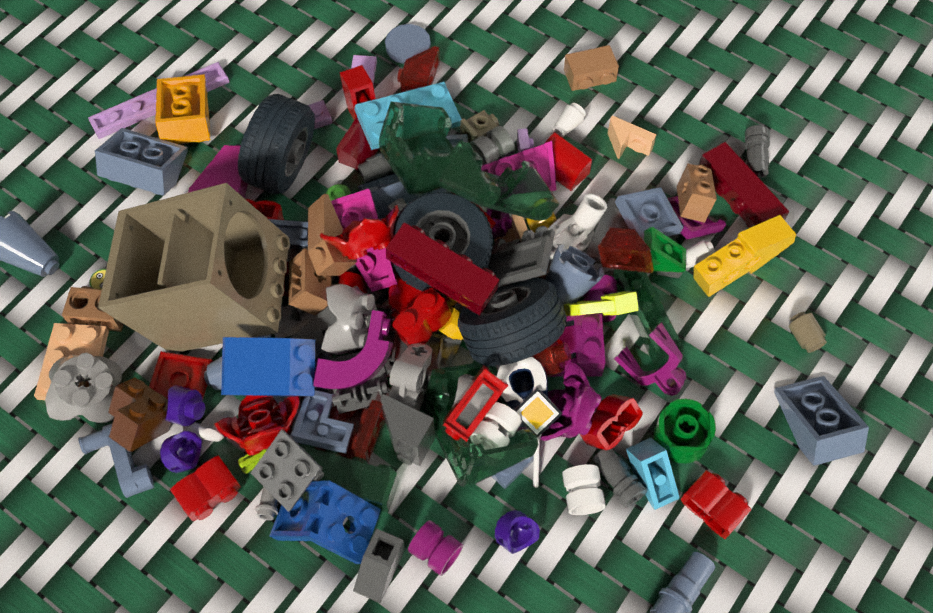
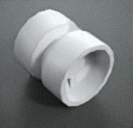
[470,402,522,457]
[562,465,606,515]

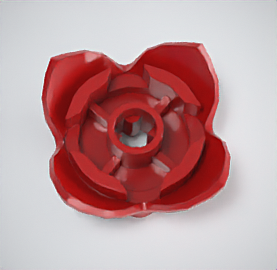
[319,205,399,260]
[214,396,300,455]

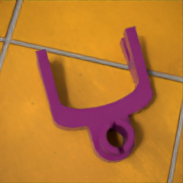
[614,322,686,396]

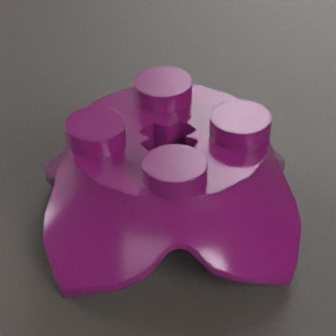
[540,362,601,441]

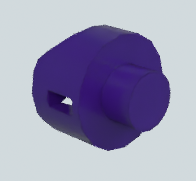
[165,385,205,426]
[160,431,202,473]
[495,510,540,554]

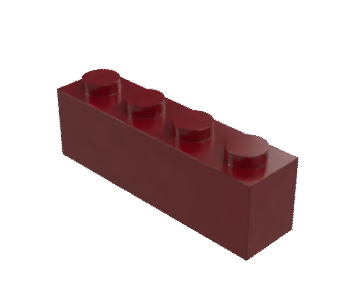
[699,142,790,229]
[386,222,500,315]

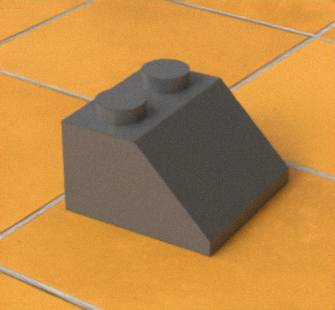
[381,394,435,466]

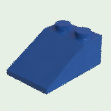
[221,337,315,396]

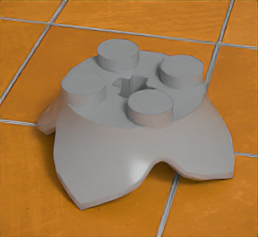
[321,284,377,355]
[45,353,122,423]

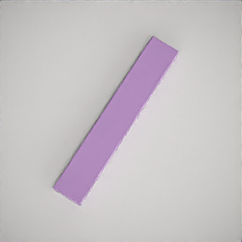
[88,62,229,139]

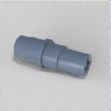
[650,552,715,613]

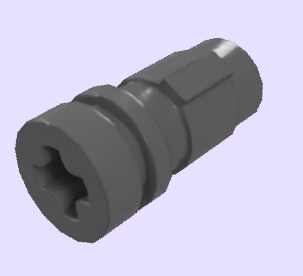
[745,125,770,178]
[358,145,411,183]
[593,449,647,508]

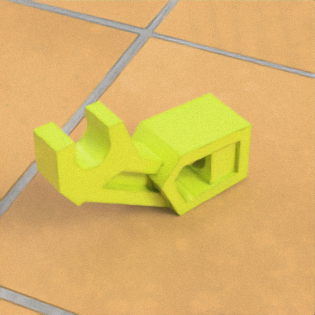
[563,291,638,316]

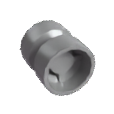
[469,126,515,166]

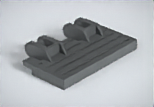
[487,226,555,287]

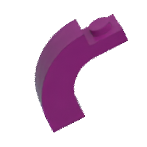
[313,310,393,389]

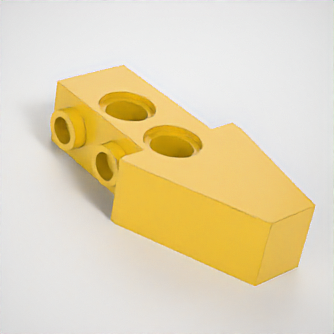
[693,215,796,297]

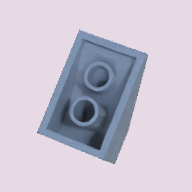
[774,376,869,466]

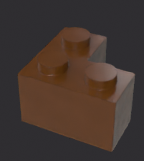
[108,377,171,452]

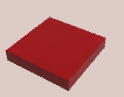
[149,351,213,401]

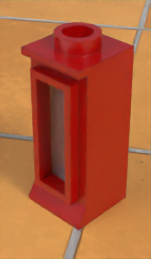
[443,366,508,442]

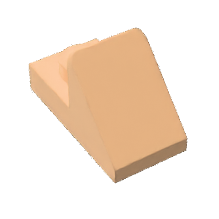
[608,115,656,159]

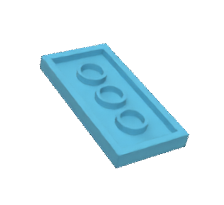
[354,82,462,150]

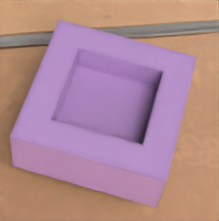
[308,100,332,129]
[517,128,534,153]

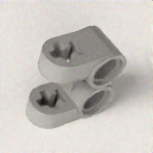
[389,343,432,411]

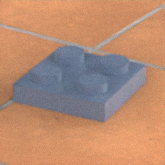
[615,187,683,243]

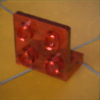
[315,400,384,465]

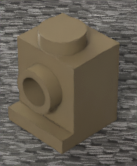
[460,110,499,144]

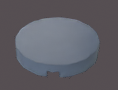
[385,24,431,64]

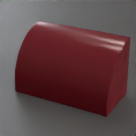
[336,117,380,170]

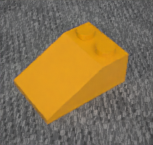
[155,74,210,144]

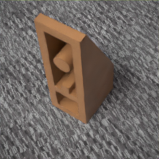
[308,194,357,276]

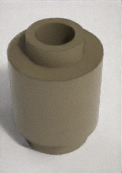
[788,312,827,353]

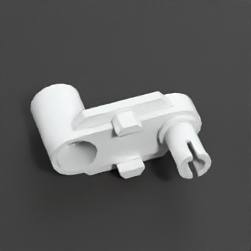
[546,194,607,274]

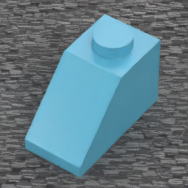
[626,438,680,510]

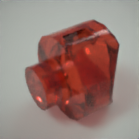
[532,341,571,377]

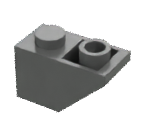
[353,529,405,603]

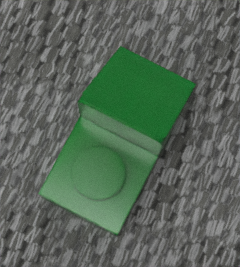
[643,227,686,273]

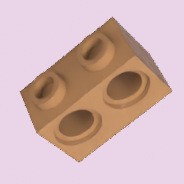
[62,286,124,332]

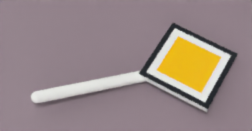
[514,387,563,488]

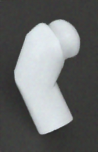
[183,422,224,442]

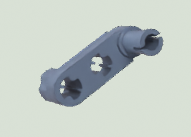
[78,423,155,498]

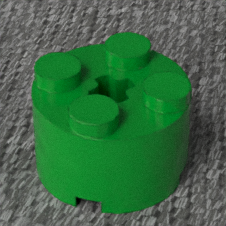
[653,399,716,464]

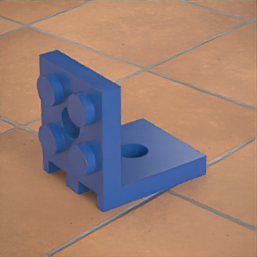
[269,481,381,564]

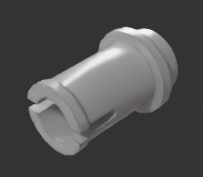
[255,486,278,520]

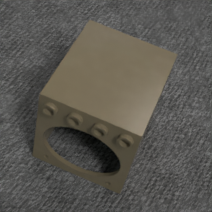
[98,183,290,353]

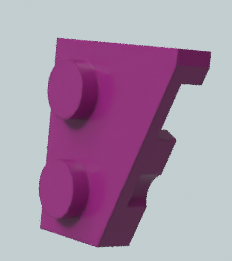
[667,196,726,239]

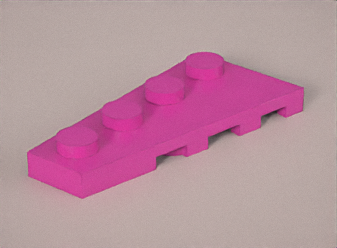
[455,141,556,199]
[331,189,398,292]

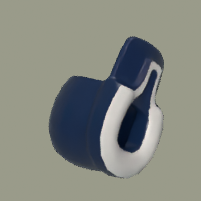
[496,357,548,428]

